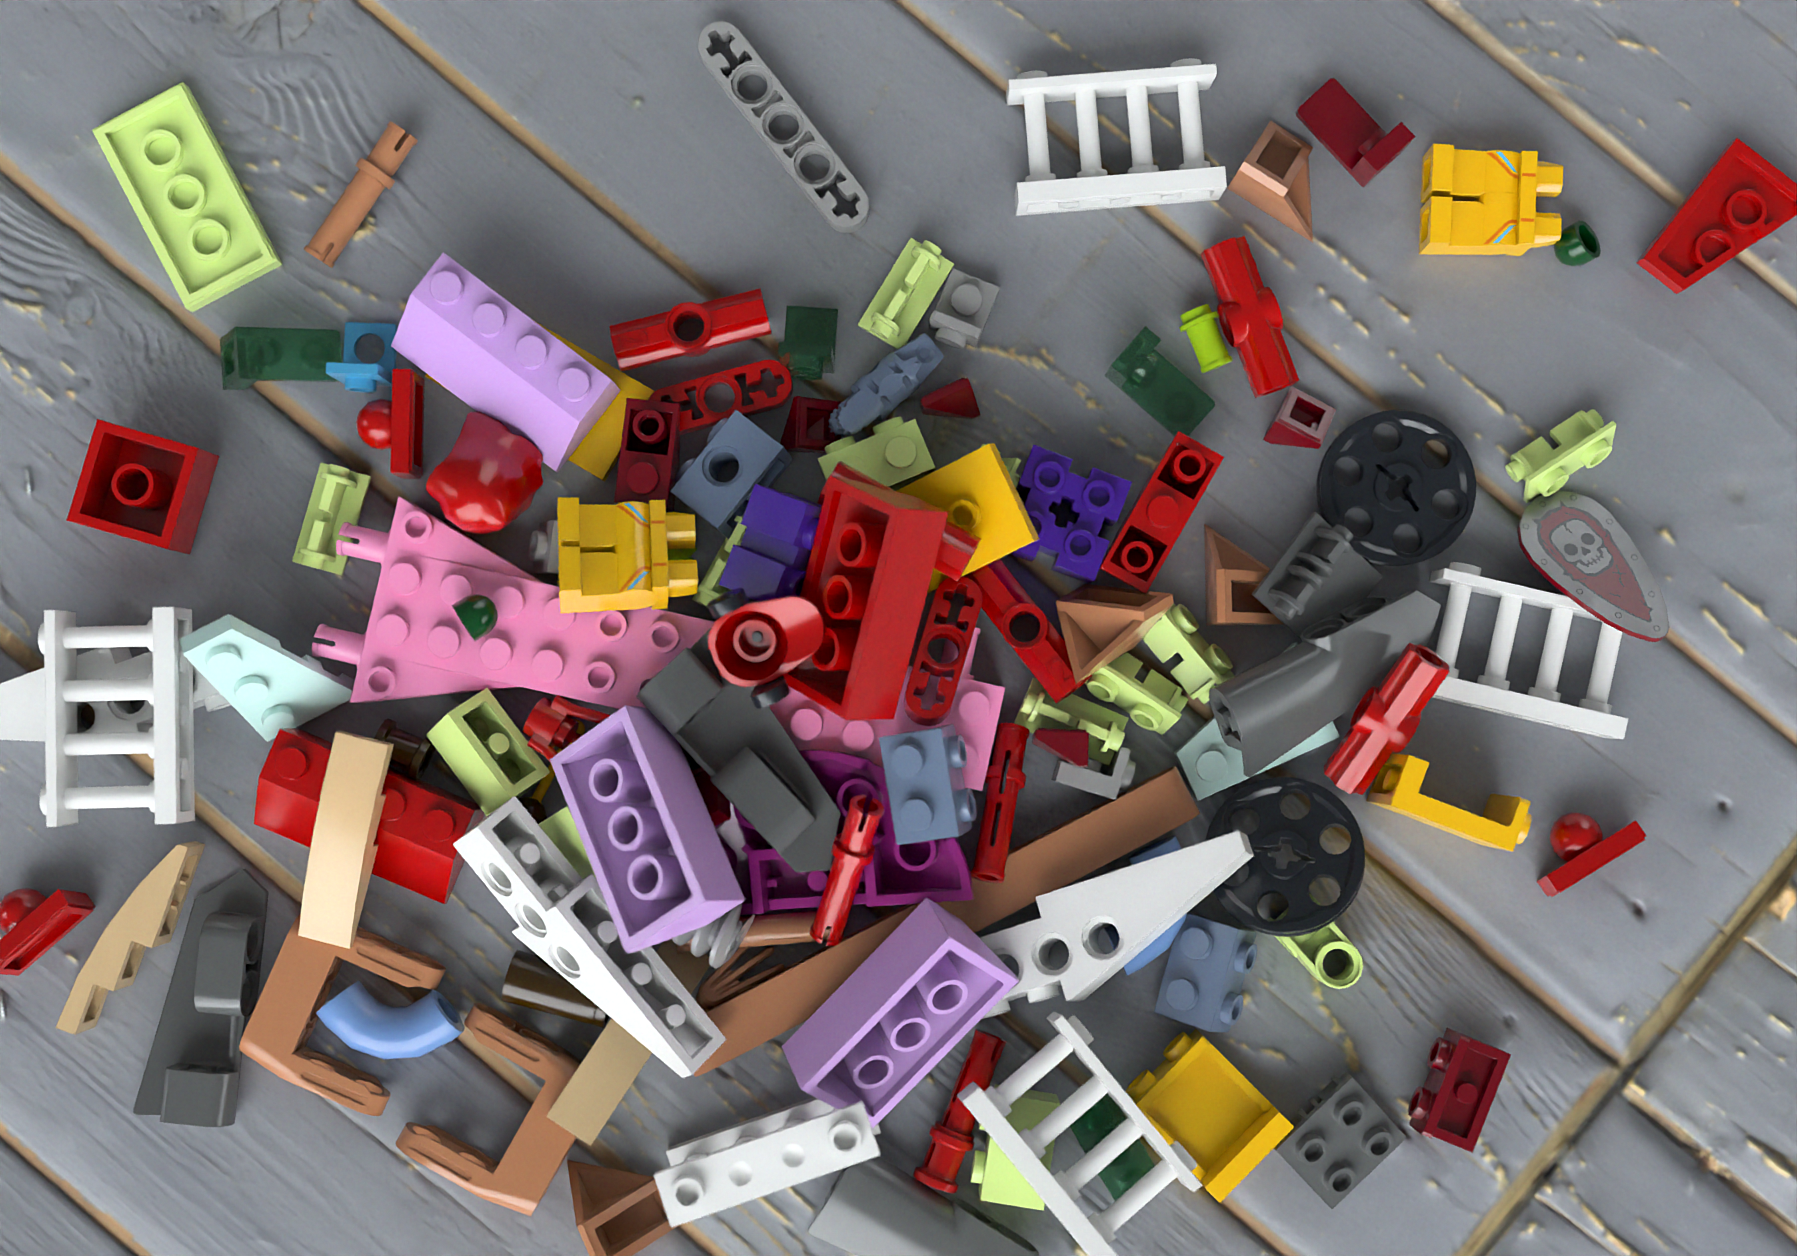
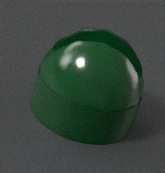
[1553,220,1601,266]
[452,594,498,642]

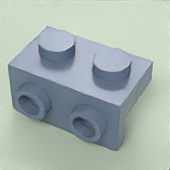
[879,724,976,845]
[1154,912,1257,1032]

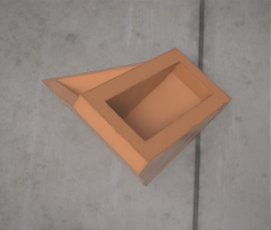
[1227,120,1314,242]
[1204,523,1285,626]
[1056,584,1174,684]
[567,1160,681,1256]

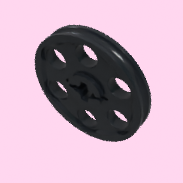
[1316,410,1476,566]
[1205,777,1365,937]

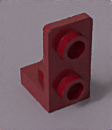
[1296,78,1416,188]

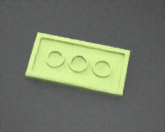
[92,82,283,312]

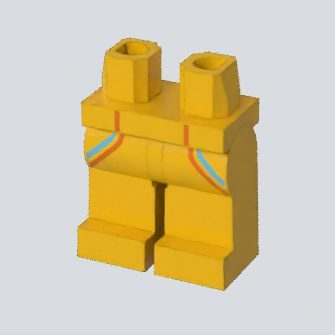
[1419,143,1563,256]
[557,497,698,613]

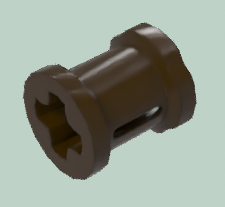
[374,718,435,781]

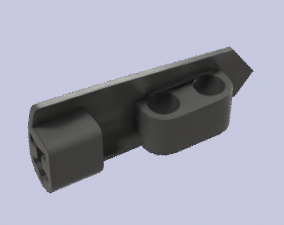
[1209,589,1441,777]
[636,628,840,872]
[133,869,269,1127]
[808,1156,1039,1256]

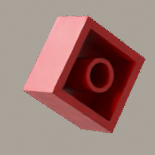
[66,419,219,555]

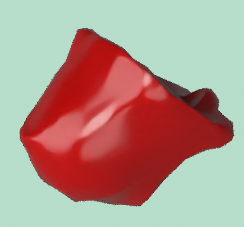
[426,412,544,534]

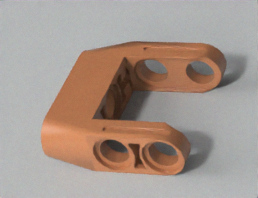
[239,913,446,1116]
[395,1003,582,1216]

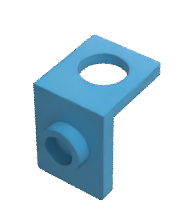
[326,322,398,393]

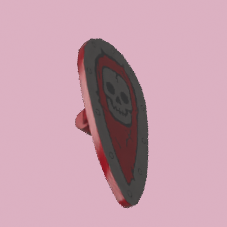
[1517,492,1669,642]

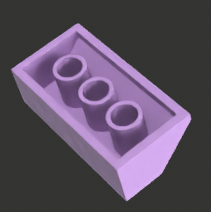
[391,252,621,473]
[550,705,745,953]
[782,898,1019,1128]

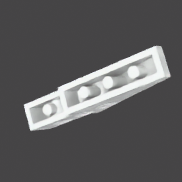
[0,647,231,741]
[453,796,727,1078]
[980,831,1254,1019]

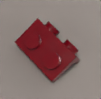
[1408,1028,1511,1153]

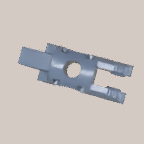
[828,333,944,437]

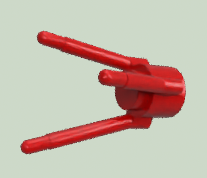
[523,695,611,761]

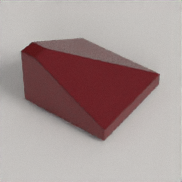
[920,377,980,419]
[1263,386,1336,449]
[780,396,841,453]
[1032,728,1089,768]

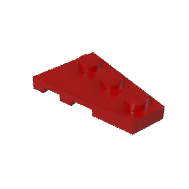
[1636,138,1797,294]

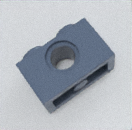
[670,410,793,539]

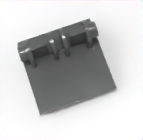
[1252,512,1383,639]
[1274,1072,1407,1209]

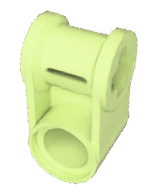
[1267,893,1363,989]

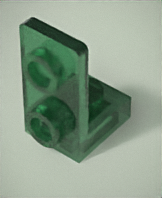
[778,305,839,381]
[220,326,342,390]
[1105,326,1215,436]
[1061,1093,1155,1201]

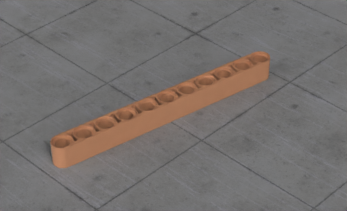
[694,766,1200,1077]

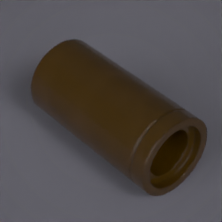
[502,950,609,1028]

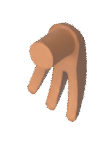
[696,946,785,1009]

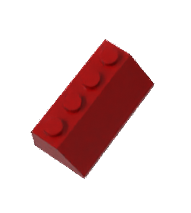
[783,476,948,720]
[254,728,484,904]

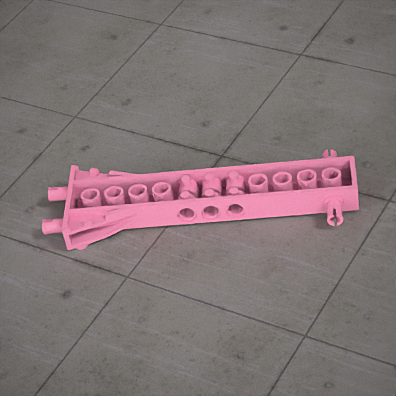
[312,497,1005,791]

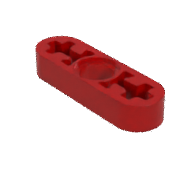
[648,359,793,435]
[903,576,982,726]

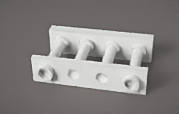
[1006,58,1227,216]
[1429,562,1628,739]
[38,607,195,827]
[957,1012,1202,1256]
[653,1097,881,1227]

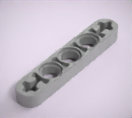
[697,21,869,233]

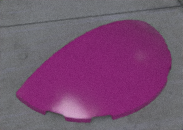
[714,750,974,915]

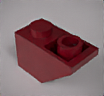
[614,398,680,512]

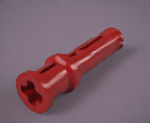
[913,1029,1007,1194]

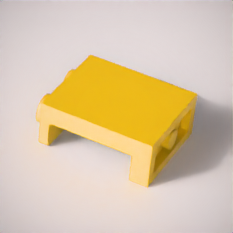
[1366,753,1532,852]
[1126,1028,1294,1203]

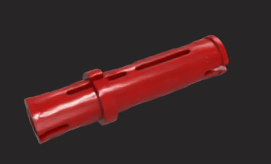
[971,723,1030,883]
[810,795,884,946]

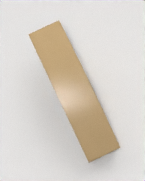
[298,731,394,949]
[55,841,205,1035]
[546,938,710,1146]

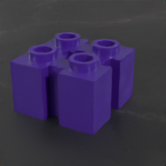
[1010,445,1132,584]
[719,484,822,601]

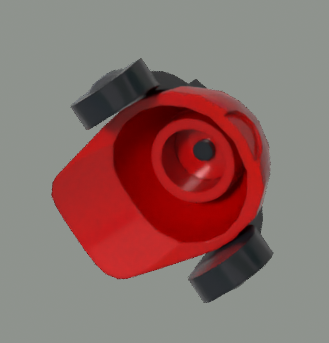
[708,587,825,709]

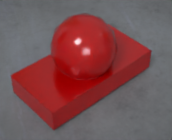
[356,369,425,479]
[1537,812,1647,897]
[0,888,96,976]

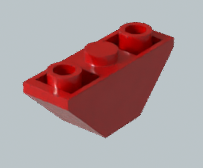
[1100,431,1224,594]

